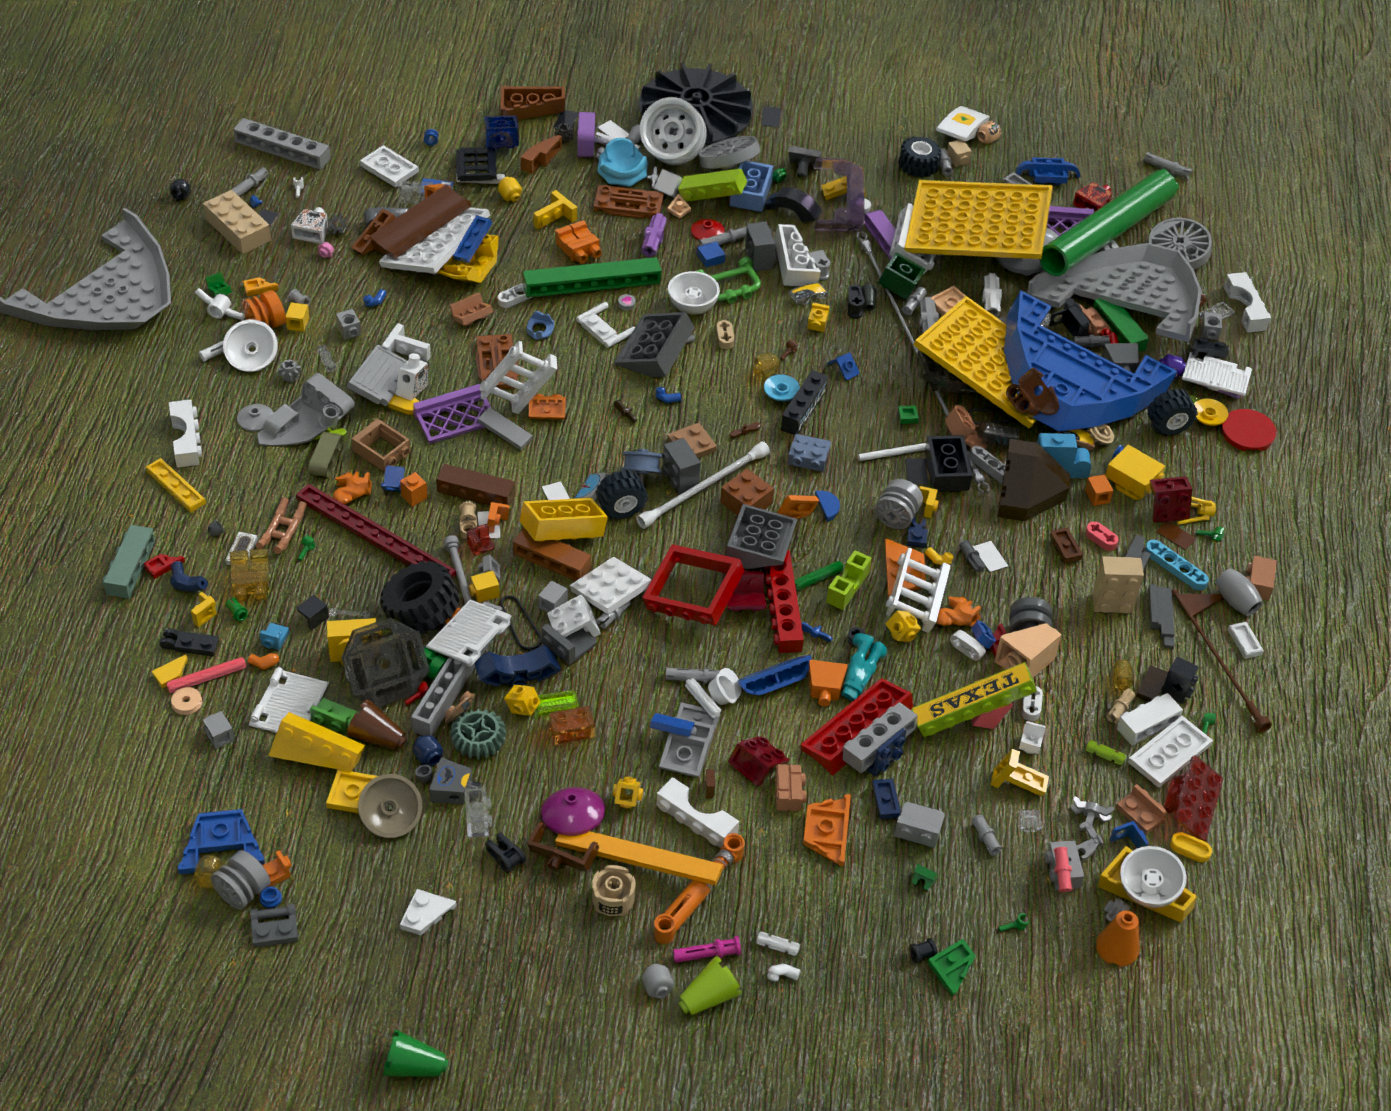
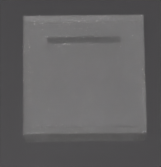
[1018,810,1042,832]

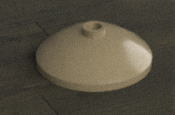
[358,774,422,838]

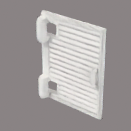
[1182,352,1252,396]
[426,600,512,667]
[249,667,329,733]

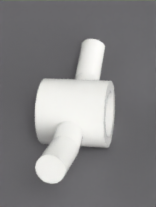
[194,288,245,321]

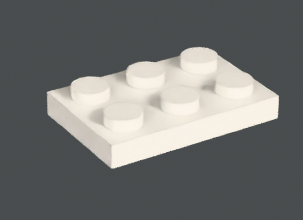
[360,145,419,187]

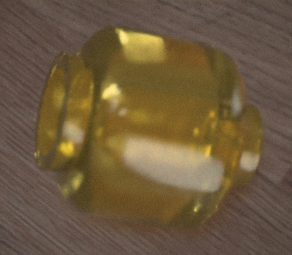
[752,352,780,378]
[194,855,224,888]

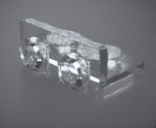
[398,182,433,203]

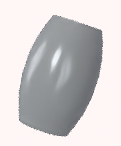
[1216,569,1263,616]

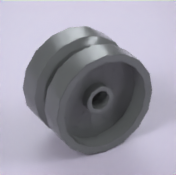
[1009,597,1053,633]

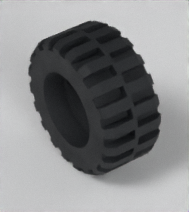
[380,561,460,635]

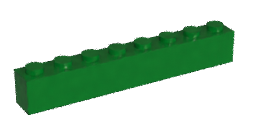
[522,257,662,298]

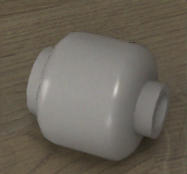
[642,964,674,998]

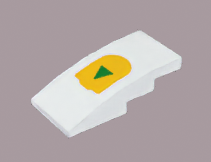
[936,106,990,141]

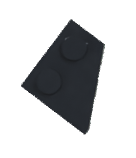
[1192,338,1229,358]

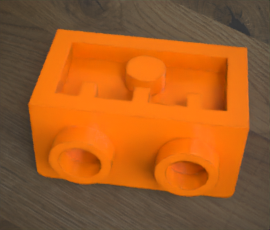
[529,394,566,420]

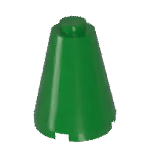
[383,1029,449,1077]

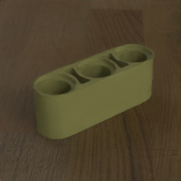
[308,432,343,478]

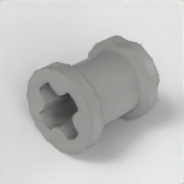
[287,289,311,307]

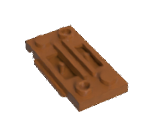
[593,185,664,219]
[475,334,519,390]

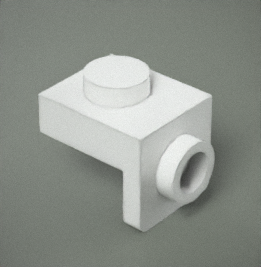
[1019,721,1046,754]

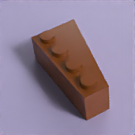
[501,86,565,123]

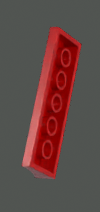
[800,678,914,776]

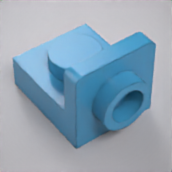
[259,623,289,650]

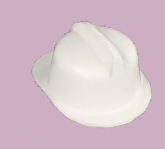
[708,668,742,705]

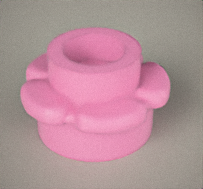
[318,242,334,258]

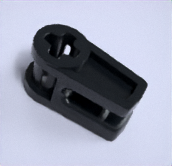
[847,285,865,319]
[485,832,526,873]

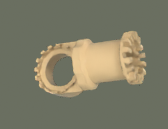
[459,501,478,540]

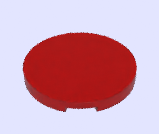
[1221,409,1276,451]

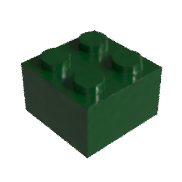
[878,252,926,300]

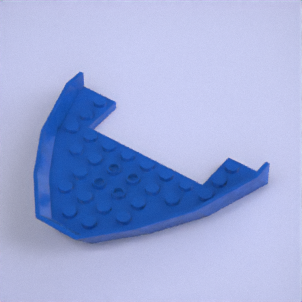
[1004,290,1177,431]

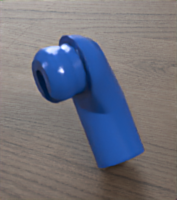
[363,289,387,307]
[655,387,681,403]

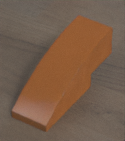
[520,135,562,174]

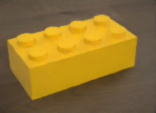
[519,498,608,542]

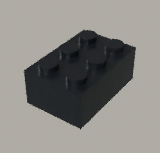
[925,435,972,492]

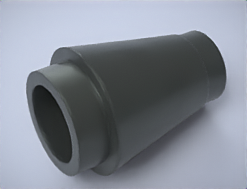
[861,284,877,311]

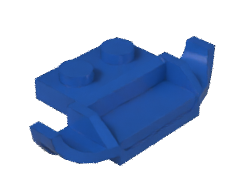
[1015,157,1080,185]

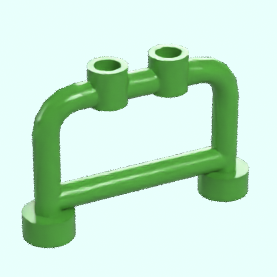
[695,257,761,304]

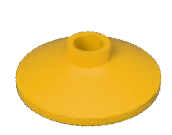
[1194,399,1228,426]

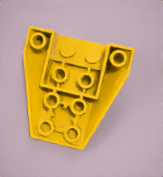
[436,234,499,283]

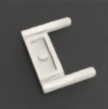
[576,302,635,348]

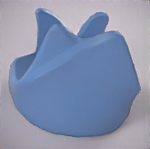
[526,311,554,340]

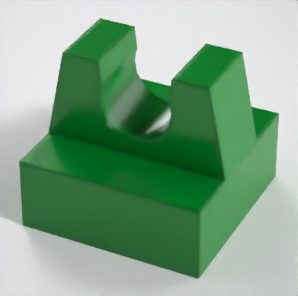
[912,864,939,891]

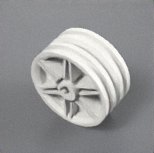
[640,97,706,165]

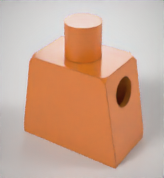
[808,660,848,706]

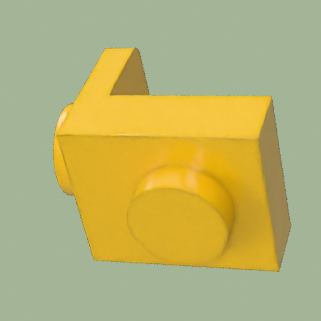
[919,486,939,518]

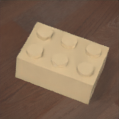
[1092,556,1144,613]

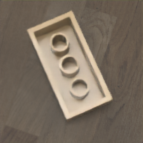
[203,190,271,254]

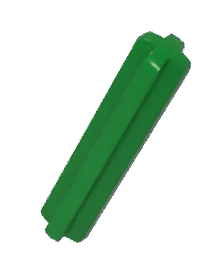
[795,561,844,591]

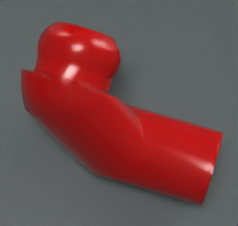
[1101,328,1118,344]

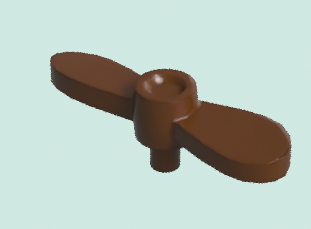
[729,422,760,437]

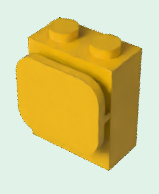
[1105,445,1165,500]
[327,618,382,667]

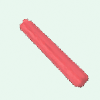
[166,657,246,693]

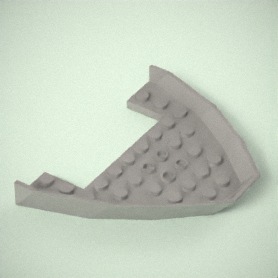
[0,208,171,330]
[1028,243,1202,343]

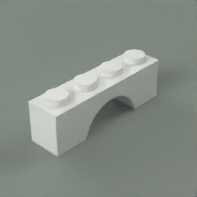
[1223,272,1271,333]
[169,400,202,468]
[656,777,739,848]

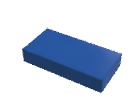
[650,713,695,737]

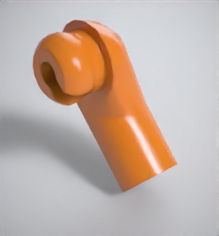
[248,653,279,670]

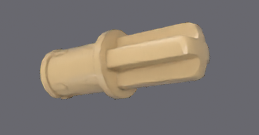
[1106,689,1135,723]

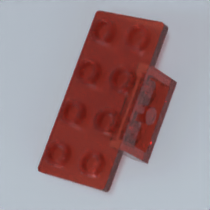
[1164,755,1223,841]

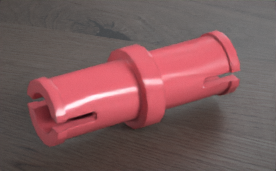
[1054,847,1073,892]

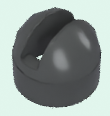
[208,519,225,536]
[415,765,433,783]

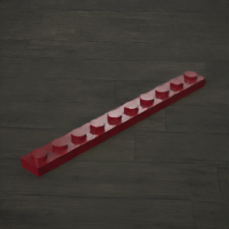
[296,483,456,578]

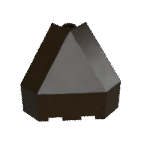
[997,439,1070,521]

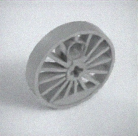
[699,136,761,170]
[1148,218,1212,269]

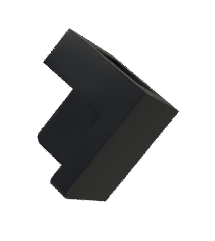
[297,595,329,630]

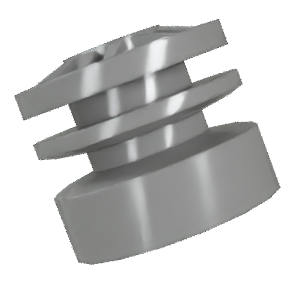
[875,479,923,529]
[210,850,270,910]

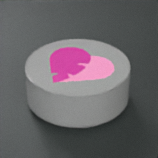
[618,294,636,311]

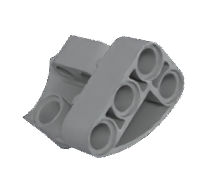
[257,373,355,446]

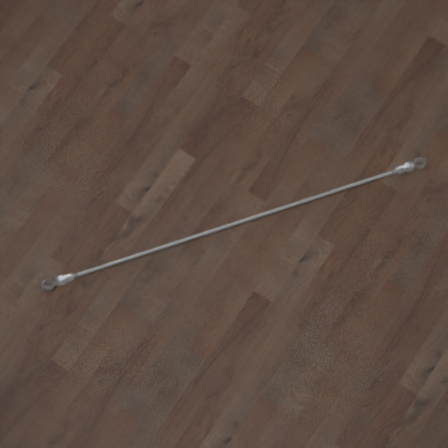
[857,231,989,495]

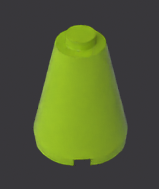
[678,956,742,1015]

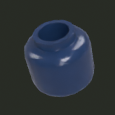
[412,735,443,766]

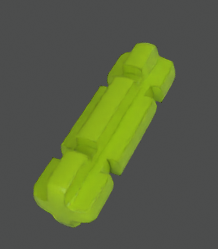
[1086,740,1126,765]

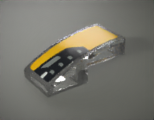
[788,283,828,304]

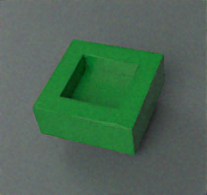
[898,405,919,424]

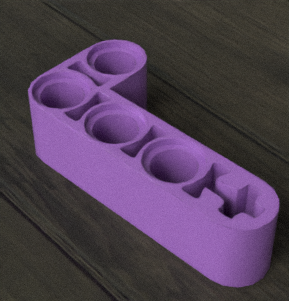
[578,112,595,158]

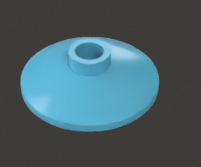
[764,374,800,401]

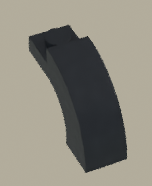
[765,187,822,222]

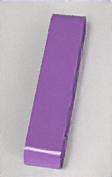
[864,210,896,260]

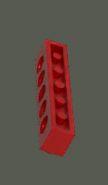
[763,550,804,653]

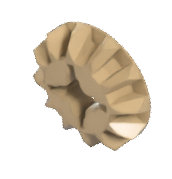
[1087,424,1114,445]

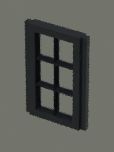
[456,147,497,181]

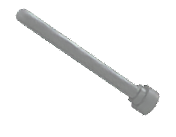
[443,535,472,604]

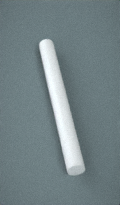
[858,443,926,461]

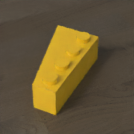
[268,712,365,772]

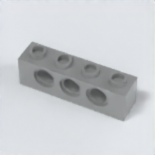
[843,702,918,773]

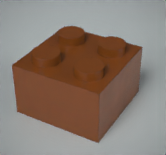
[720,469,774,515]

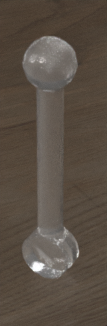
[329,608,370,618]

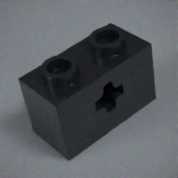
[1161,656,1199,704]

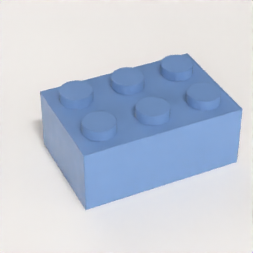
[730,161,773,212]

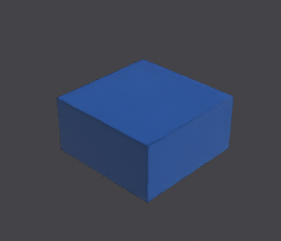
[697,242,725,268]

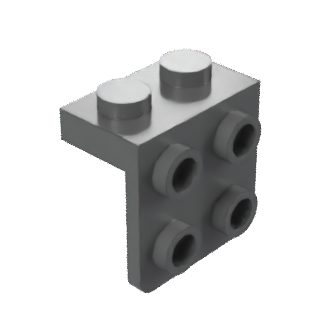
[542,623,596,665]

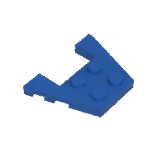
[178,809,265,874]

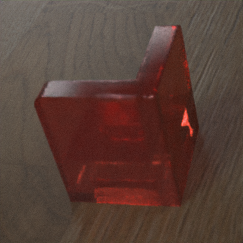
[466,524,495,556]

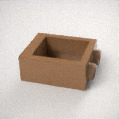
[351,419,411,472]

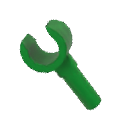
[1197,526,1225,541]
[297,535,315,561]
[1202,712,1216,734]
[998,913,1030,932]

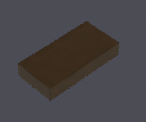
[1136,665,1168,702]

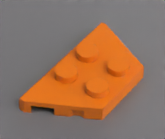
[885,539,926,598]
[803,794,851,866]

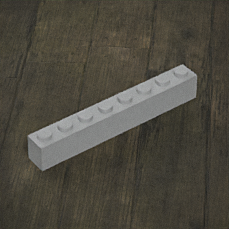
[411,601,502,736]

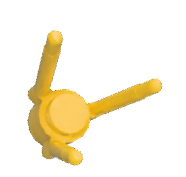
[1177,497,1216,525]

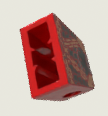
[1073,183,1112,212]

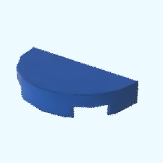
[815,490,840,522]

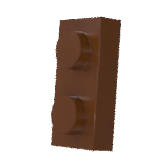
[1049,527,1083,563]

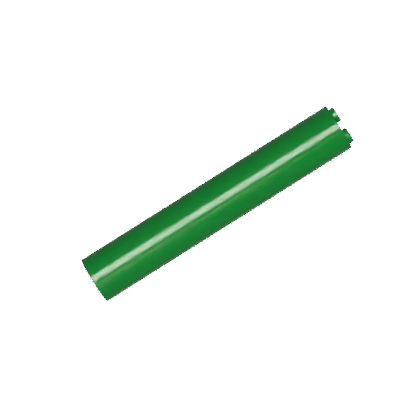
[1039,169,1179,277]

